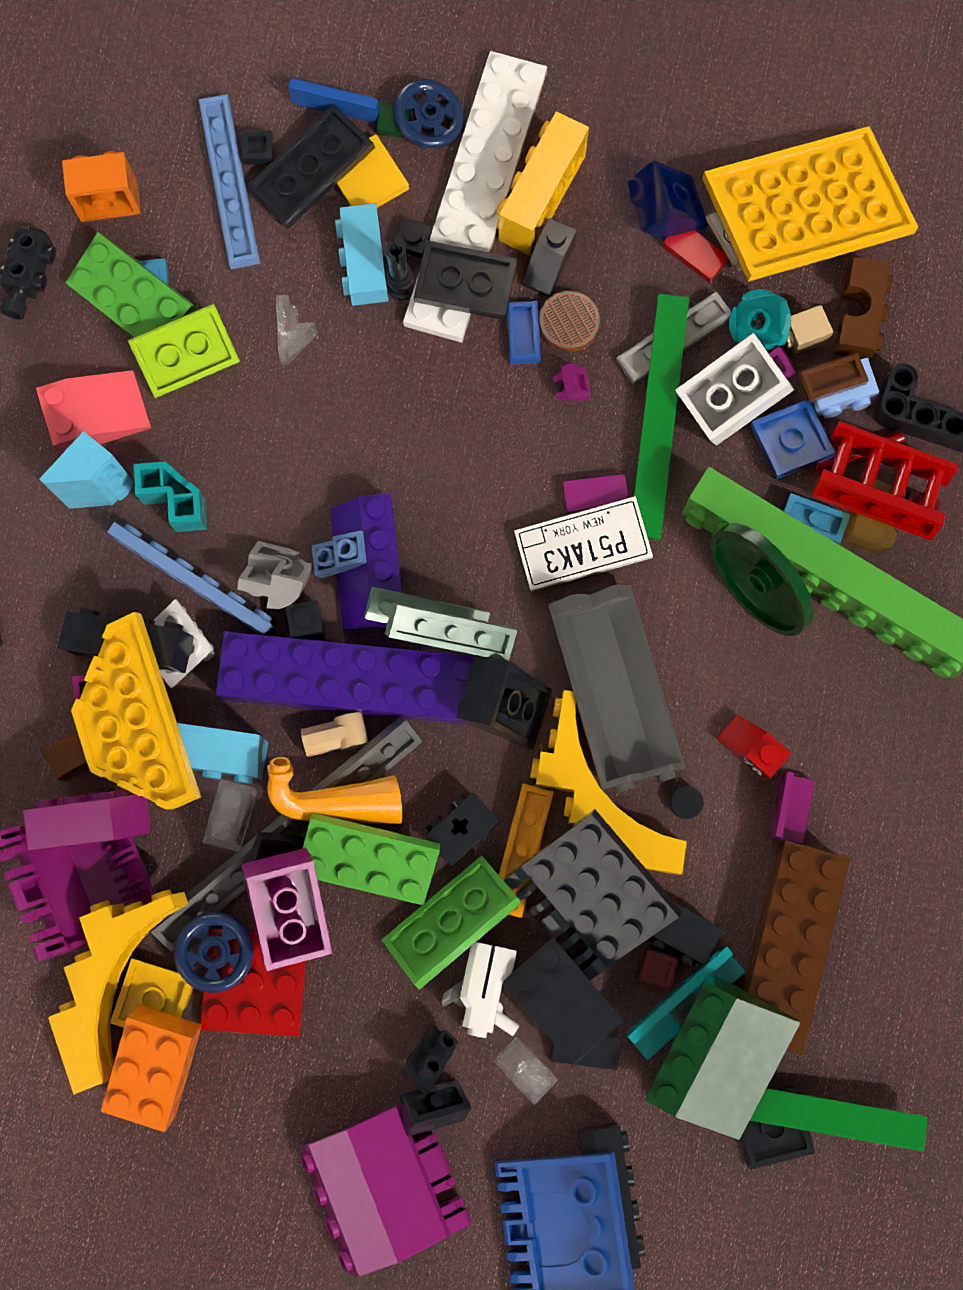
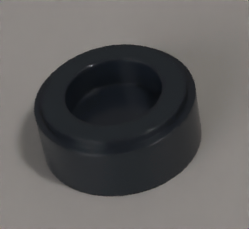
[670,786,704,819]

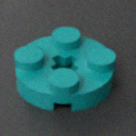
[729,289,791,352]

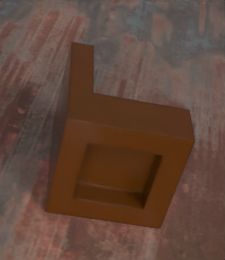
[42,731,89,781]

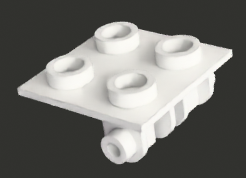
[153,599,215,688]

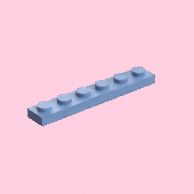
[107,522,275,636]

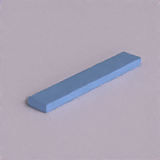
[198,94,261,269]

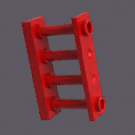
[811,421,959,541]

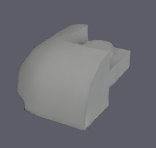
[237,541,312,609]

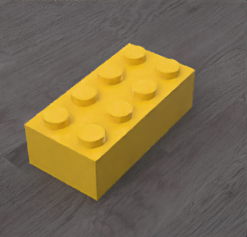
[496,111,589,256]

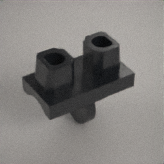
[400,1025,458,1094]

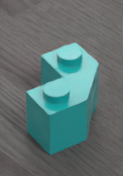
[134,462,207,532]

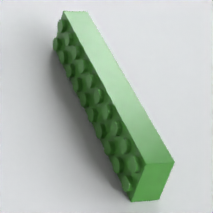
[681,467,963,679]

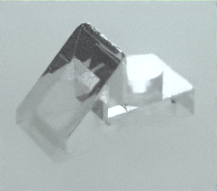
[276,294,317,365]
[494,1036,558,1105]

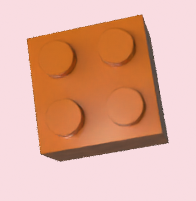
[62,151,141,222]

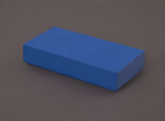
[507,301,541,364]

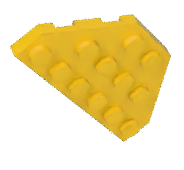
[71,612,201,810]

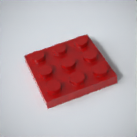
[201,929,307,1037]

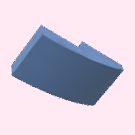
[312,531,366,578]

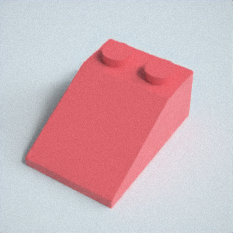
[36,370,151,455]

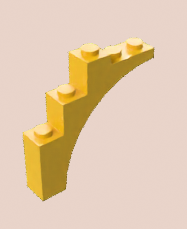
[530,690,687,875]
[48,889,189,1094]

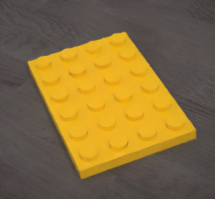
[702,126,918,282]

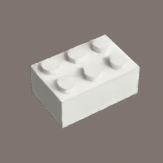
[675,333,794,446]

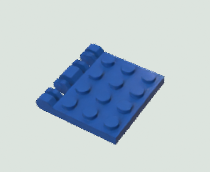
[494,1152,635,1290]

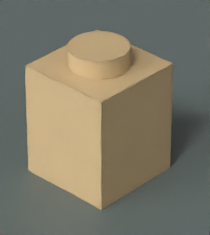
[784,305,833,356]

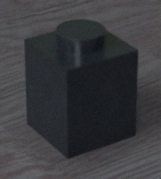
[286,600,326,640]

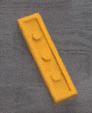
[499,783,554,918]

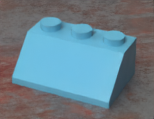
[39,431,134,509]
[177,723,268,784]

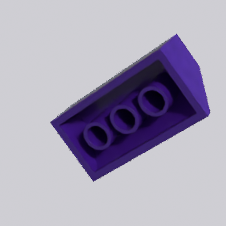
[330,493,403,631]

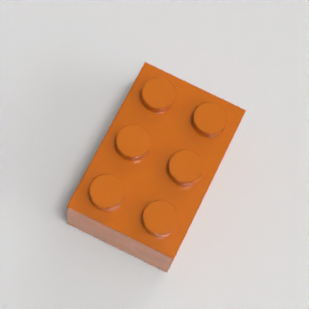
[101,1005,202,1132]

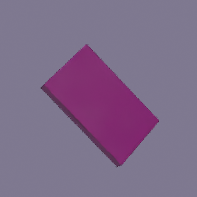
[769,772,815,845]

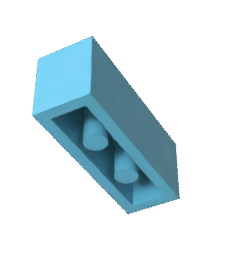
[335,203,388,306]

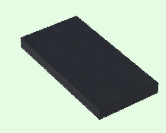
[246,104,375,229]

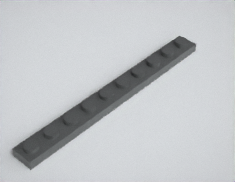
[150,716,423,952]

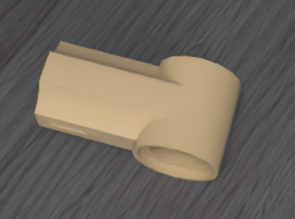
[301,712,369,757]

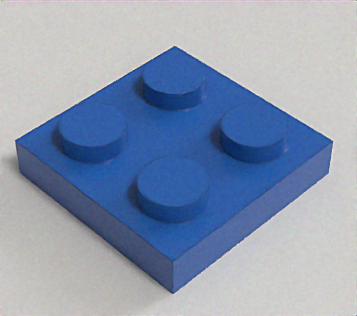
[750,400,835,480]

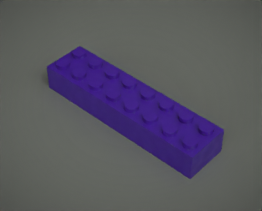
[216,632,476,725]

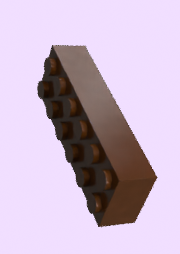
[742,840,850,1055]

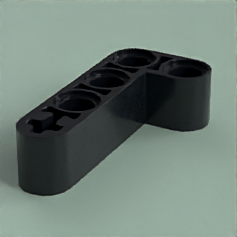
[874,363,963,453]

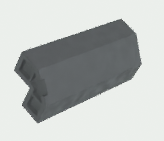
[548,584,686,794]

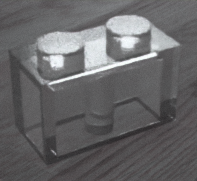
[202,779,257,852]

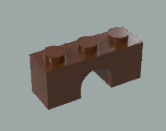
[833,257,893,360]

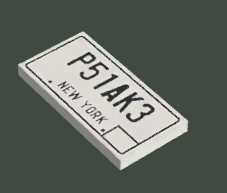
[514,496,653,592]

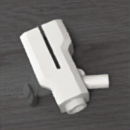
[441,942,520,1038]

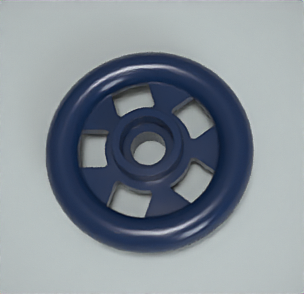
[393,79,464,149]
[174,912,254,993]

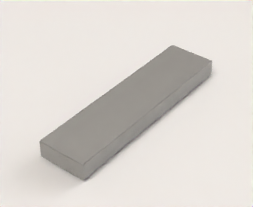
[616,292,731,385]

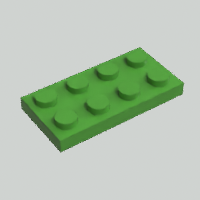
[66,232,196,337]
[302,813,440,905]
[381,855,521,990]

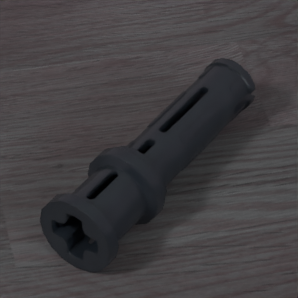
[386,240,414,300]

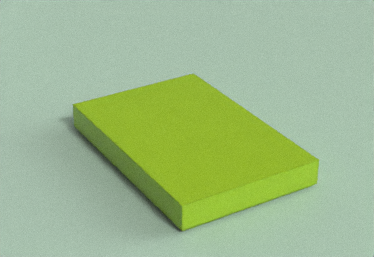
[128,303,240,398]

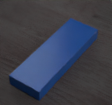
[288,78,379,124]

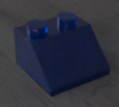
[627,160,709,239]

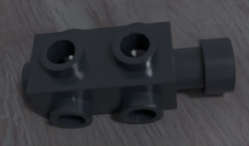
[0,227,56,320]

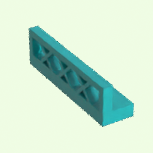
[625,946,745,1060]

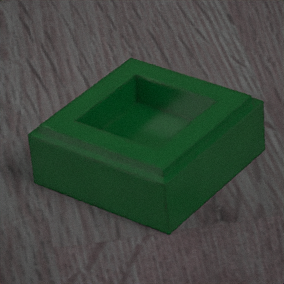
[377,103,411,138]

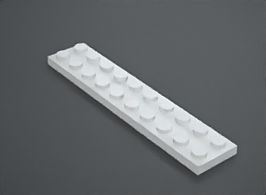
[403,51,547,343]

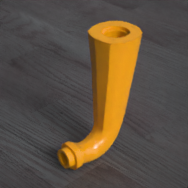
[267,757,402,824]

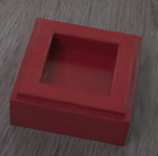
[637,948,679,990]

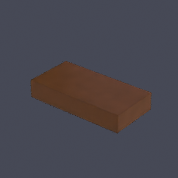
[797,352,869,403]

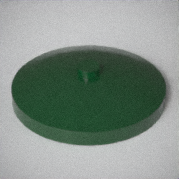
[710,523,814,636]

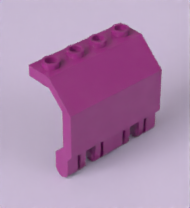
[0,826,156,962]
[300,1103,472,1276]

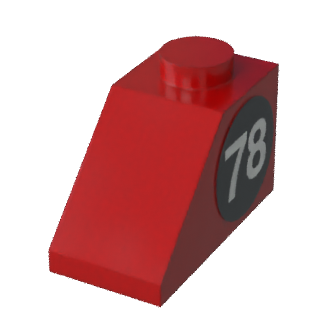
[716,714,792,781]

